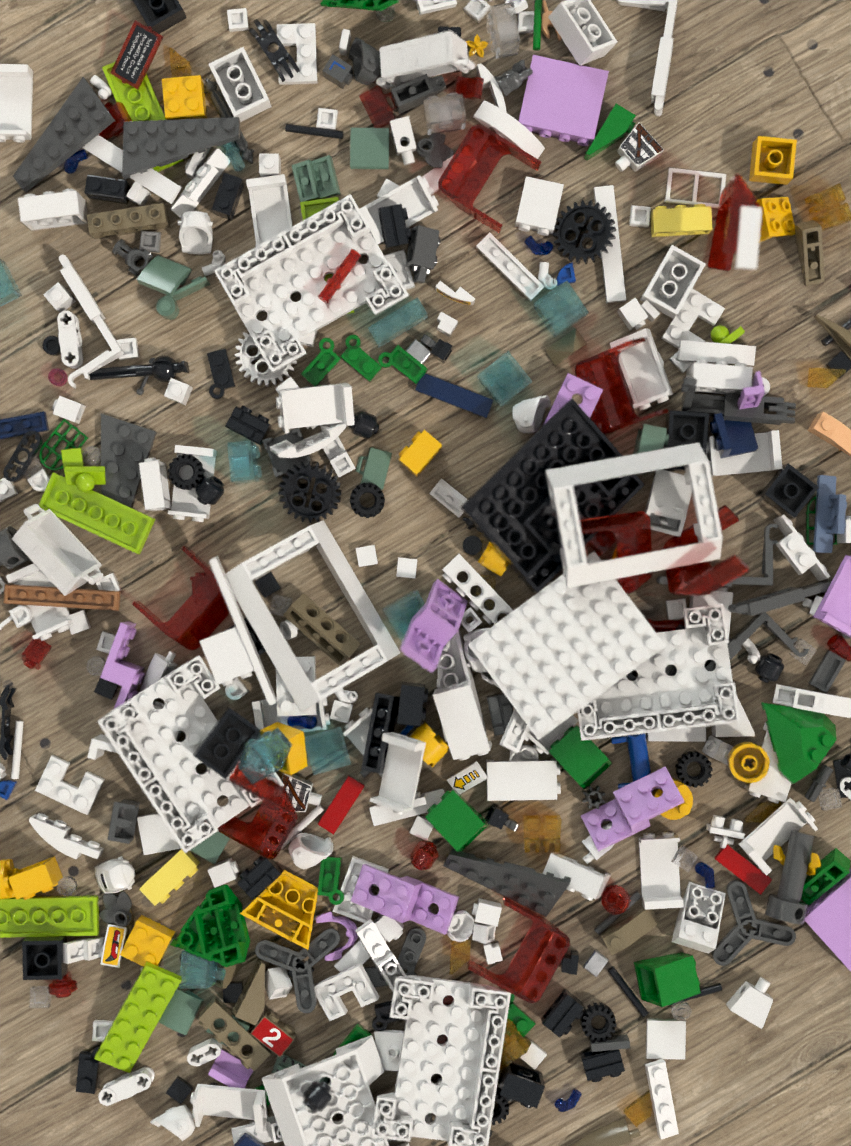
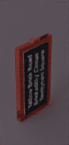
[111,20,163,90]

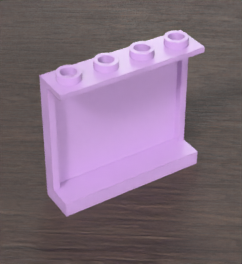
[519,55,609,146]
[813,555,851,638]
[805,868,851,971]

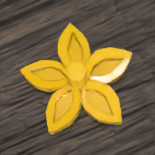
[466,34,488,58]

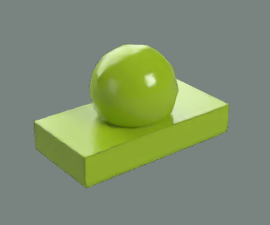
[710,325,745,344]
[65,466,106,492]

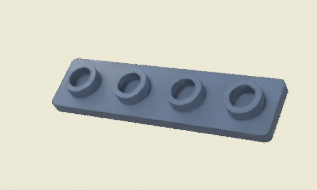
[813,475,847,553]

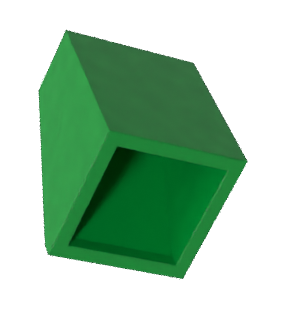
[549,725,612,790]
[425,790,490,852]
[634,952,701,1007]

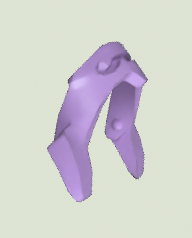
[315,912,358,961]

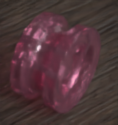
[48,368,68,387]

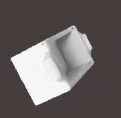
[376,30,475,89]
[12,504,104,596]

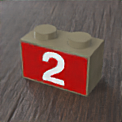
[250,1010,296,1058]

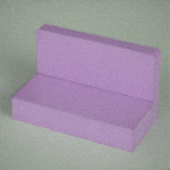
[737,371,765,410]
[208,1049,253,1088]

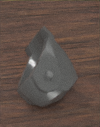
[348,37,381,85]

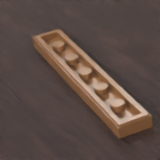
[3,584,120,611]

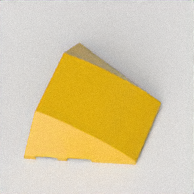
[240,870,318,950]

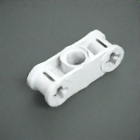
[57,310,83,369]
[98,1067,155,1106]

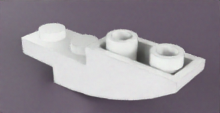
[773,684,851,718]
[29,813,104,859]
[355,919,406,992]
[231,1116,283,1144]

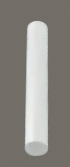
[11,721,24,779]
[277,805,324,849]

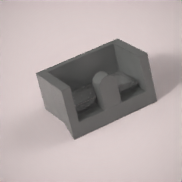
[107,799,140,844]

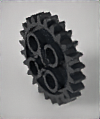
[553,200,616,264]
[278,461,342,523]

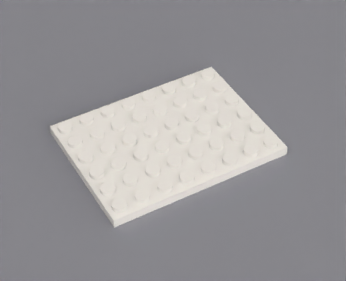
[468,551,665,740]

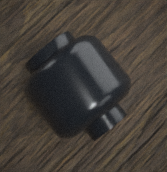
[349,411,379,439]
[195,476,225,505]
[755,653,784,683]
[303,1081,332,1113]

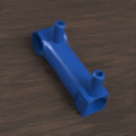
[611,733,651,789]

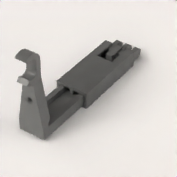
[681,377,796,425]
[656,524,779,587]
[728,579,850,639]
[704,612,809,671]

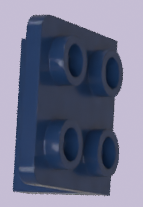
[710,413,758,458]

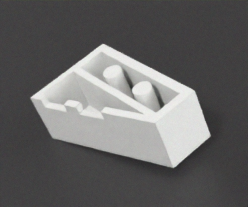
[543,852,611,901]

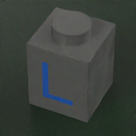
[322,54,354,89]

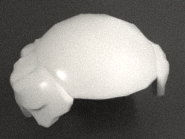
[509,745,539,761]
[447,910,475,942]

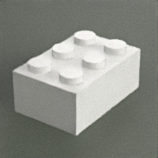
[548,0,617,66]
[208,47,272,122]
[18,189,88,231]
[640,245,706,319]
[686,360,753,395]
[276,656,317,716]

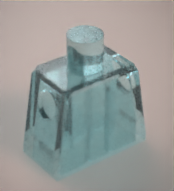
[179,950,226,989]

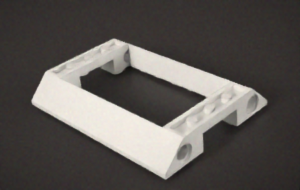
[545,443,723,588]
[226,520,400,711]

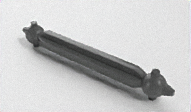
[204,78,254,164]

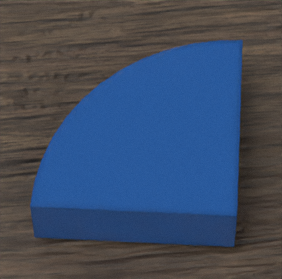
[556,262,576,286]
[0,780,17,800]

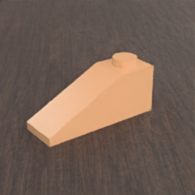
[807,412,851,456]

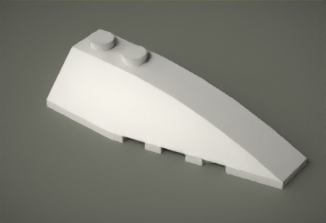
[437,629,487,742]

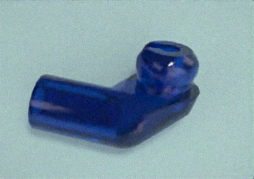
[64,149,88,174]
[524,236,553,255]
[287,715,317,729]
[695,862,715,888]
[555,1089,582,1112]

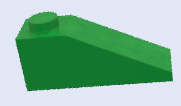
[584,104,636,161]
[801,848,850,906]

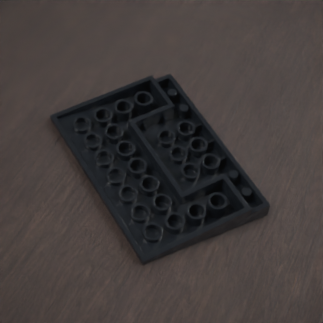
[460,398,645,593]

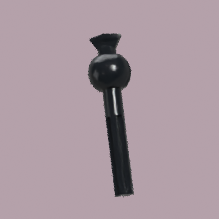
[89,355,190,382]

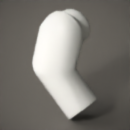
[90,75,112,100]
[202,250,225,277]
[538,262,557,289]
[742,638,761,664]
[334,688,358,703]

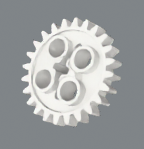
[235,332,297,387]

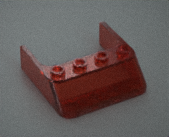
[438,124,541,233]
[707,174,759,271]
[575,338,668,435]
[663,505,749,596]
[579,511,653,594]
[132,546,238,650]
[217,763,298,859]
[467,897,570,1003]

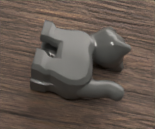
[494,60,533,96]

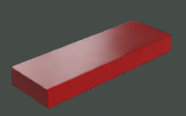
[318,775,365,835]
[714,845,772,895]

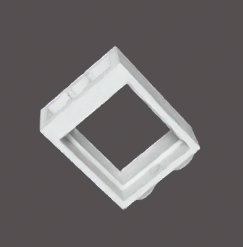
[139,458,171,511]

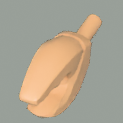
[541,0,562,41]

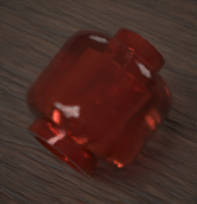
[410,841,439,870]

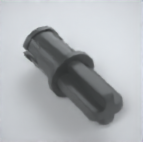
[805,764,834,802]

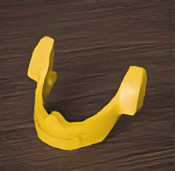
[773,845,821,876]

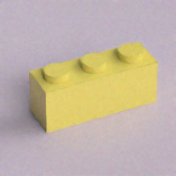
[650,204,712,237]
[139,848,200,906]

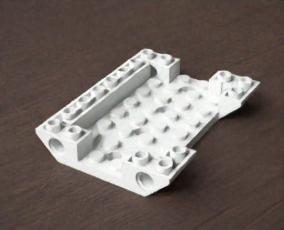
[214,194,409,373]
[578,604,740,741]
[97,655,284,853]
[371,975,511,1146]
[262,1035,410,1146]

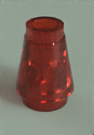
[827,634,851,662]

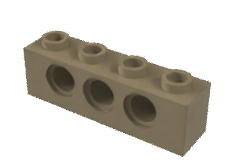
[87,203,170,239]
[283,593,361,666]
[198,997,271,1071]

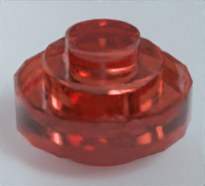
[601,885,630,915]
[48,975,78,998]

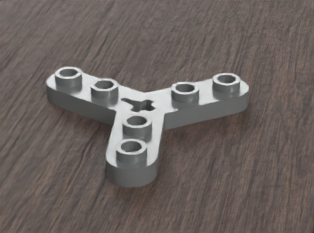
[712,880,796,966]
[364,926,426,987]
[255,928,341,1013]

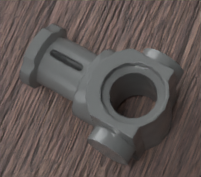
[112,239,153,277]

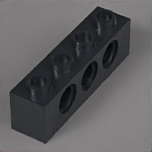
[361,693,400,773]

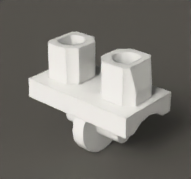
[706,815,745,849]

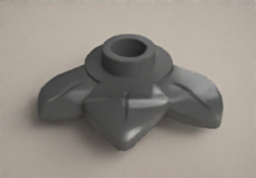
[416,133,454,168]
[99,891,132,926]

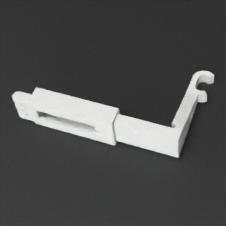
[616,0,678,116]
[59,255,125,389]

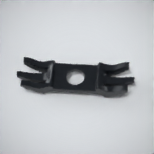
[249,19,300,82]
[0,685,16,760]

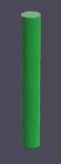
[533,0,542,51]

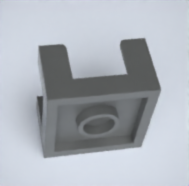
[262,428,314,478]

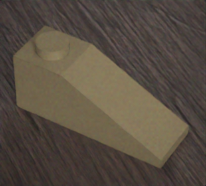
[795,220,825,286]
[601,909,660,956]
[232,958,265,1025]

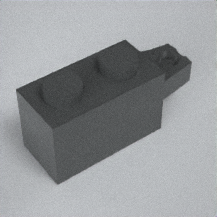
[391,74,446,114]
[405,225,440,284]

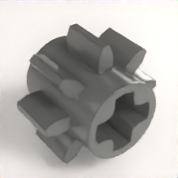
[582,785,605,809]

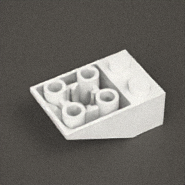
[641,469,692,537]
[672,882,726,954]

